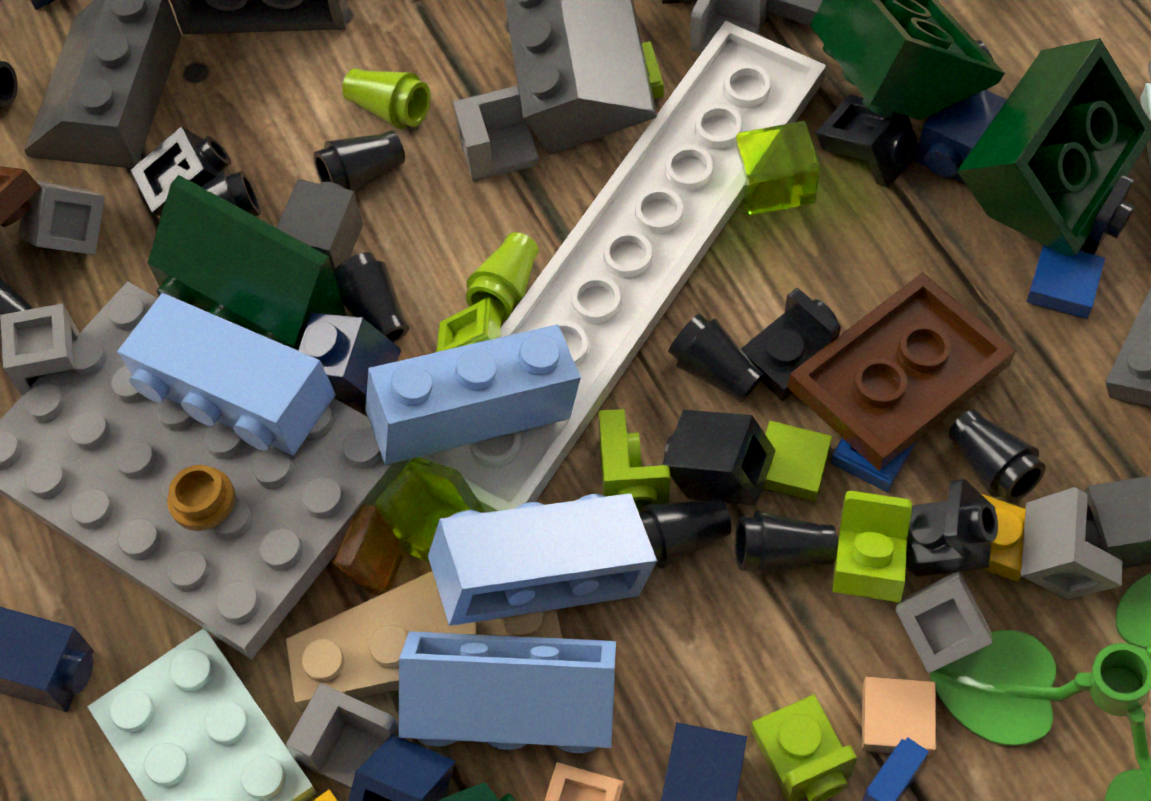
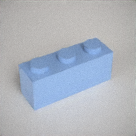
[117,293,336,456]
[366,324,581,465]
[428,493,657,626]
[399,631,616,753]

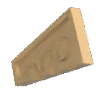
[286,571,563,711]

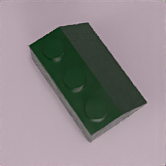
[810,0,1005,120]
[957,38,1151,256]
[148,175,347,351]

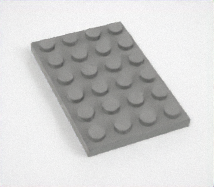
[0,281,411,660]

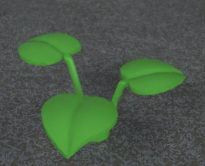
[930,573,1151,801]

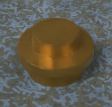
[167,465,236,531]

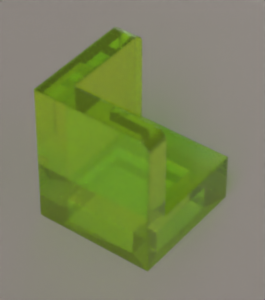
[736,121,820,215]
[375,457,486,562]

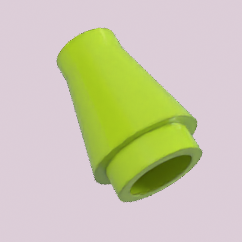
[342,68,431,129]
[466,232,539,322]

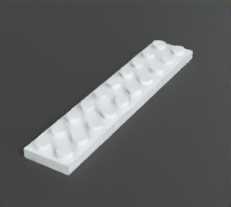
[407,21,826,513]

